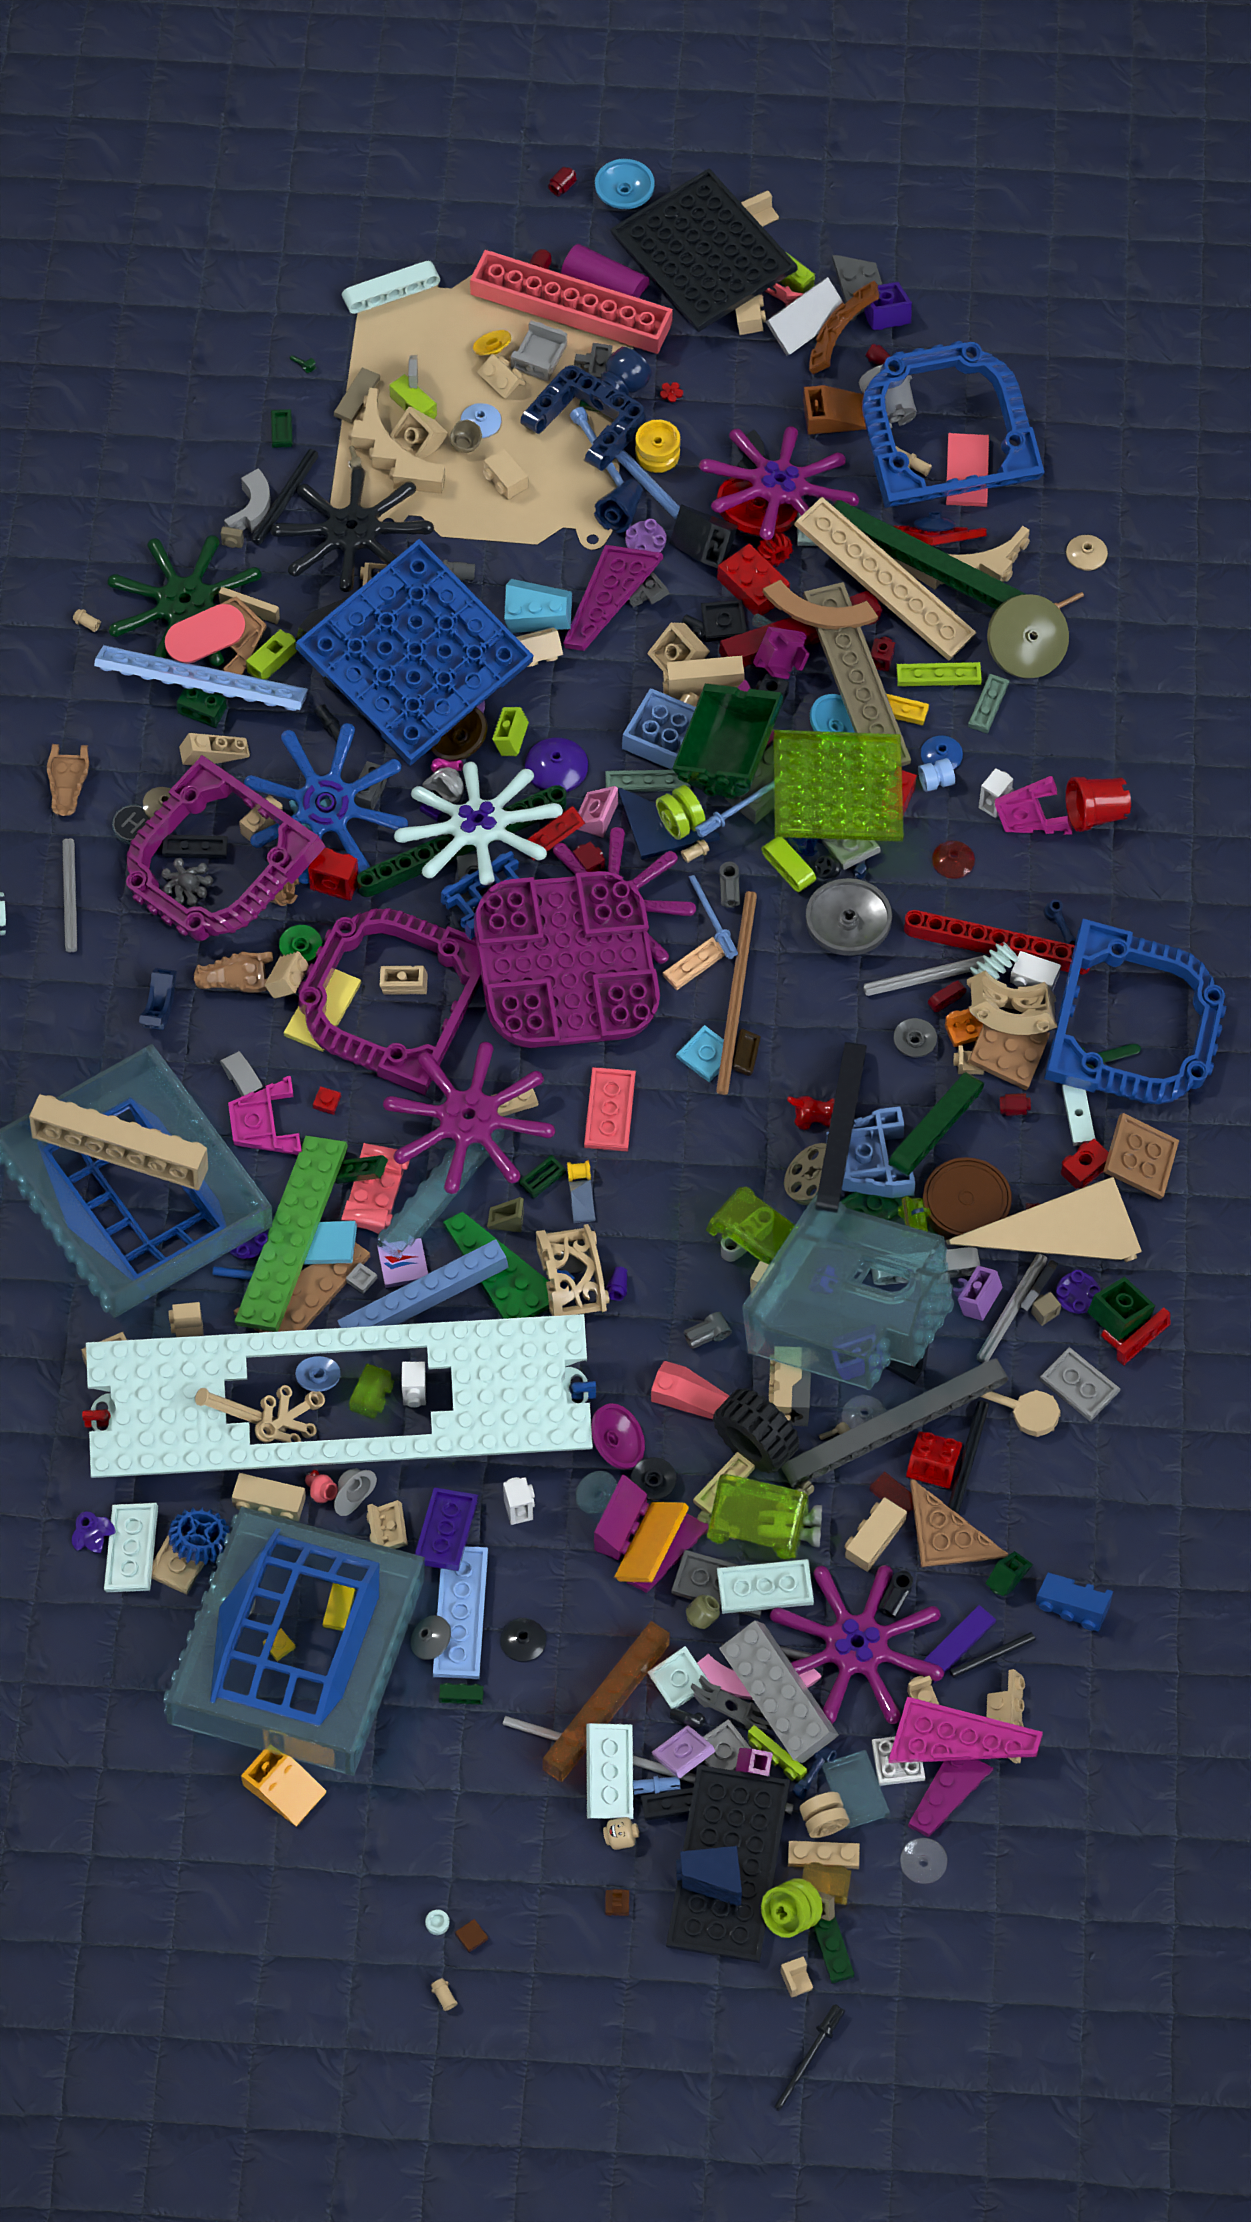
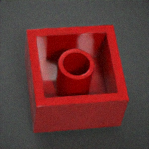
[308,848,359,901]

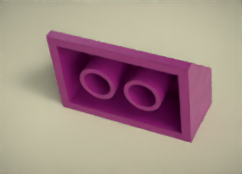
[594,1475,649,1560]

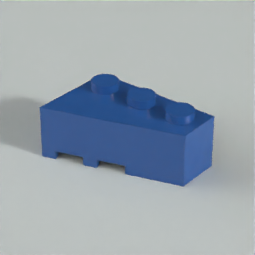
[1036,1573,1113,1632]

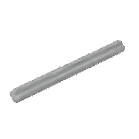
[63,838,77,952]
[863,956,985,996]
[977,1254,1047,1363]

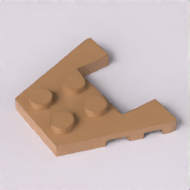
[219,596,267,675]

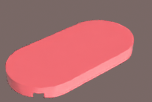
[165,604,245,664]

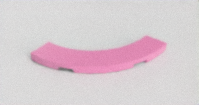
[697,1654,821,1700]

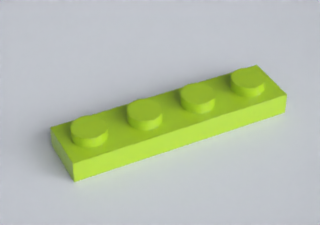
[896,662,981,686]

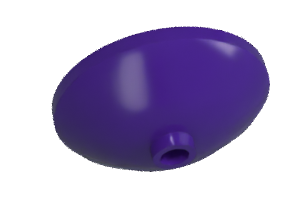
[525,737,588,792]

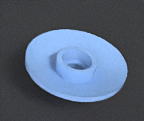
[461,403,501,438]

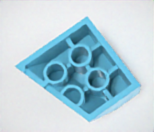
[504,579,572,633]

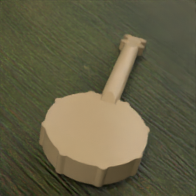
[980,1390,1060,1437]

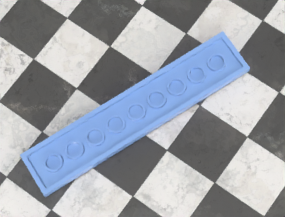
[94,645,308,711]

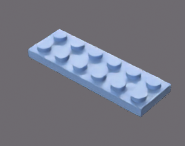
[433,1546,488,1679]

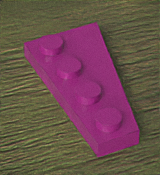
[627,1513,710,1593]
[908,1759,993,1837]

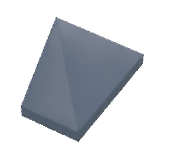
[569,1180,595,1223]

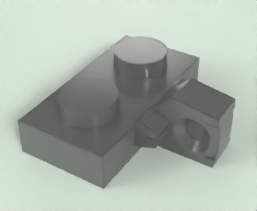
[574,343,613,378]
[628,571,670,607]

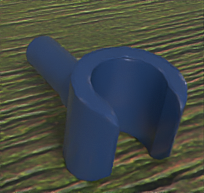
[852,863,867,880]

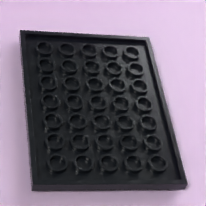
[611,168,798,332]

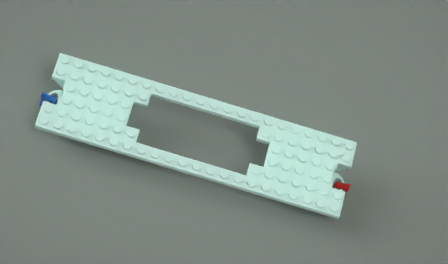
[82,1314,596,1478]

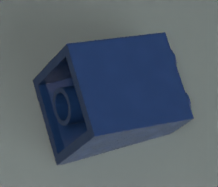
[676,1846,742,1906]

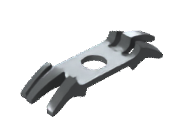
[691,1675,771,1731]

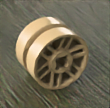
[799,1792,850,1838]

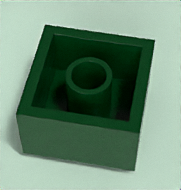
[1087,1276,1156,1341]

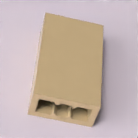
[663,656,744,700]

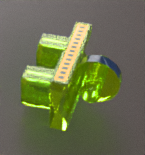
[898,1196,931,1238]

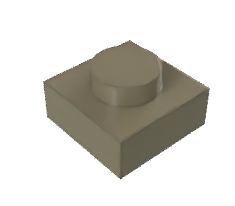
[221,527,244,548]
[818,1891,835,1921]

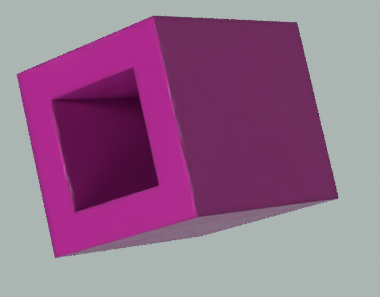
[735,1748,773,1776]

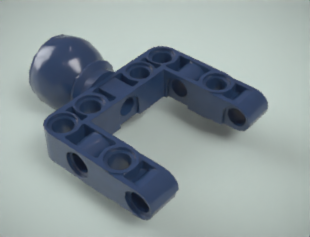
[520,347,652,471]

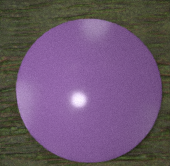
[625,519,666,553]

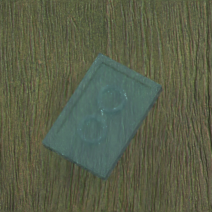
[822,1750,890,1829]

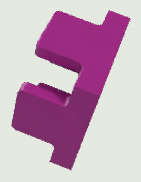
[753,627,809,679]

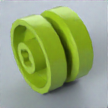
[656,785,706,840]
[761,1878,823,1938]

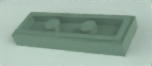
[968,674,1009,734]

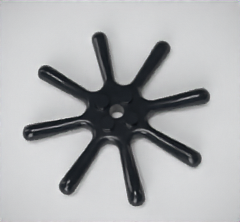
[271,467,434,592]

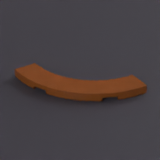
[809,281,879,374]

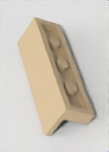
[741,191,779,227]

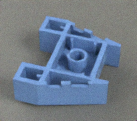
[826,1106,915,1198]

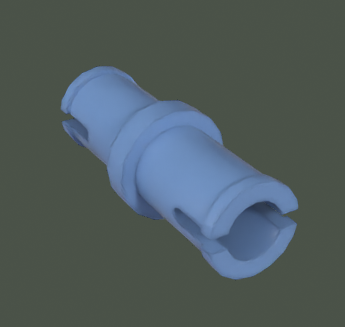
[633,1776,680,1795]

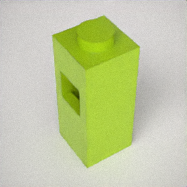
[389,374,437,419]
[246,629,297,680]

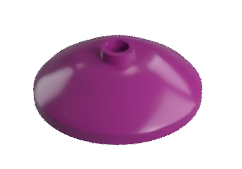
[591,1403,645,1469]

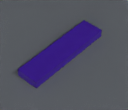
[923,1605,996,1684]

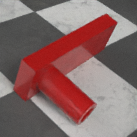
[526,805,586,860]
[1101,1308,1171,1366]

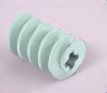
[970,942,1019,979]

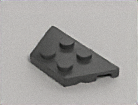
[832,255,883,321]

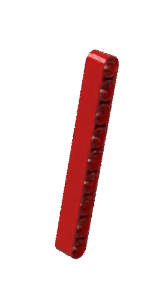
[904,910,1091,975]

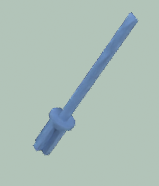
[695,776,785,838]
[689,875,738,959]

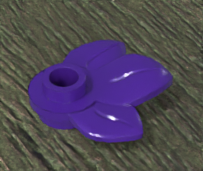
[72,1511,116,1553]

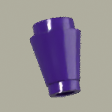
[605,1267,627,1301]

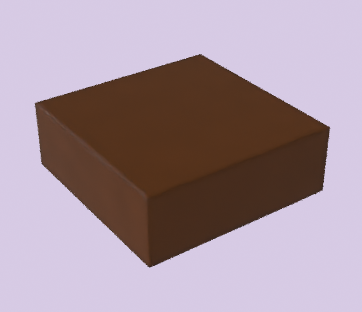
[455,1919,488,1953]

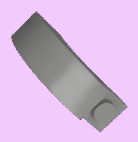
[224,468,271,533]

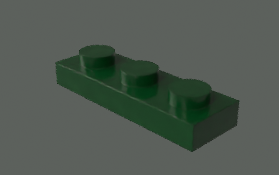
[335,1155,388,1184]
[813,1917,854,1984]

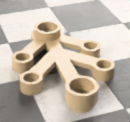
[255,1385,325,1443]

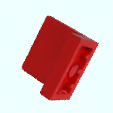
[906,1431,963,1489]

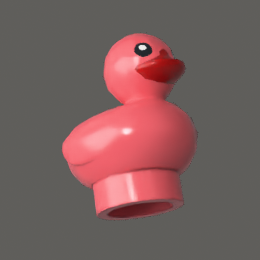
[305,1470,338,1503]

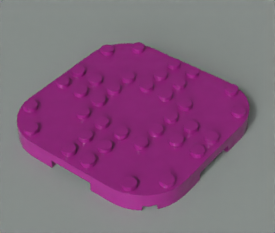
[474,871,660,1048]

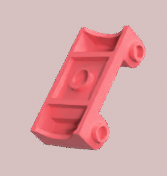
[341,1143,410,1237]

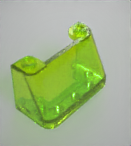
[706,1187,809,1273]
[707,1474,809,1559]

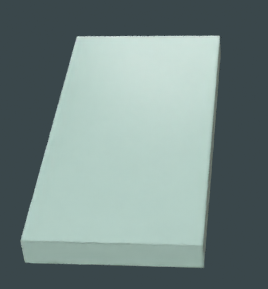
[104,1503,158,1592]
[717,1559,814,1614]
[586,1724,633,1819]

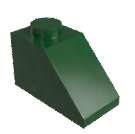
[985,1551,1033,1597]

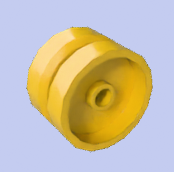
[635,419,680,473]

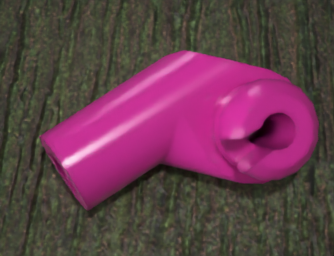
[431,758,463,772]

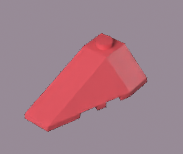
[651,1361,729,1419]

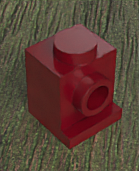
[871,637,895,672]

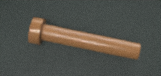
[1054,592,1084,609]

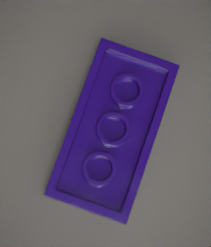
[414,1487,478,1571]

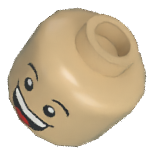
[603,1817,639,1850]

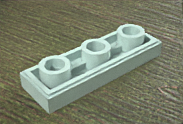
[1062,1085,1095,1146]

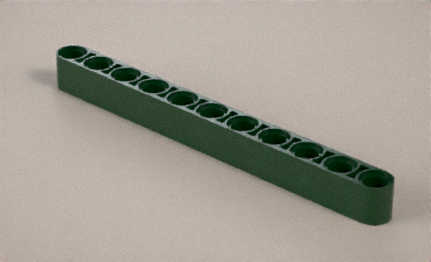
[832,500,1026,609]
[357,785,567,897]

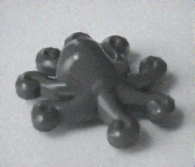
[162,858,213,907]

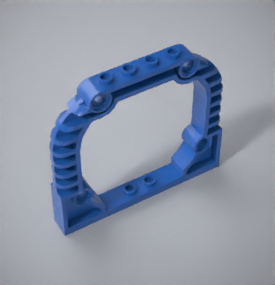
[862,341,1045,508]
[1044,919,1226,1105]

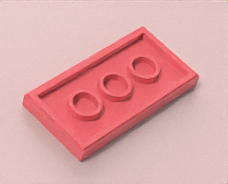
[946,433,989,507]
[584,1067,636,1152]

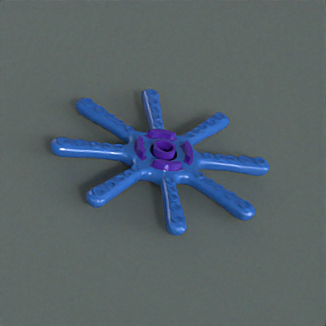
[244,723,408,884]

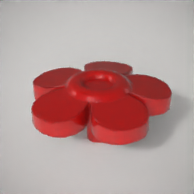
[660,382,683,402]

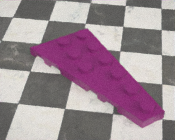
[563,545,664,651]

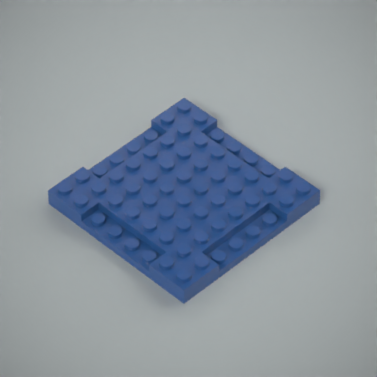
[295,539,534,766]

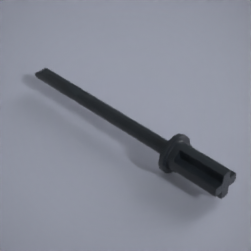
[775,2004,845,2111]

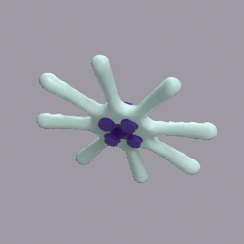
[394,762,563,886]

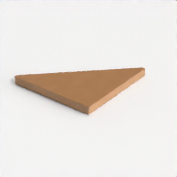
[910,1480,1008,1568]

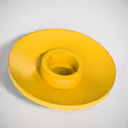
[473,330,512,355]

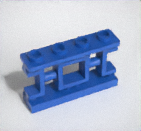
[441,851,519,939]

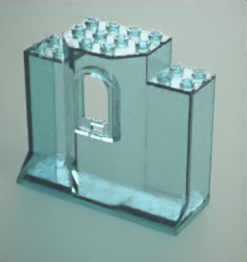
[742,1192,954,1390]

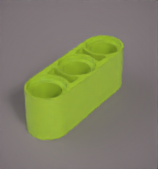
[761,836,816,892]

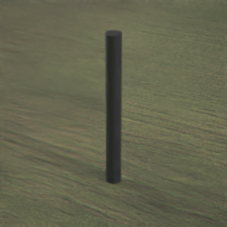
[949,1632,1035,1678]

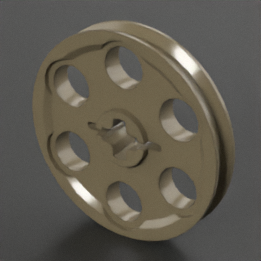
[784,1143,826,1205]

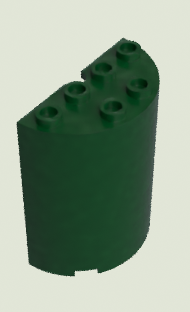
[672,683,783,799]

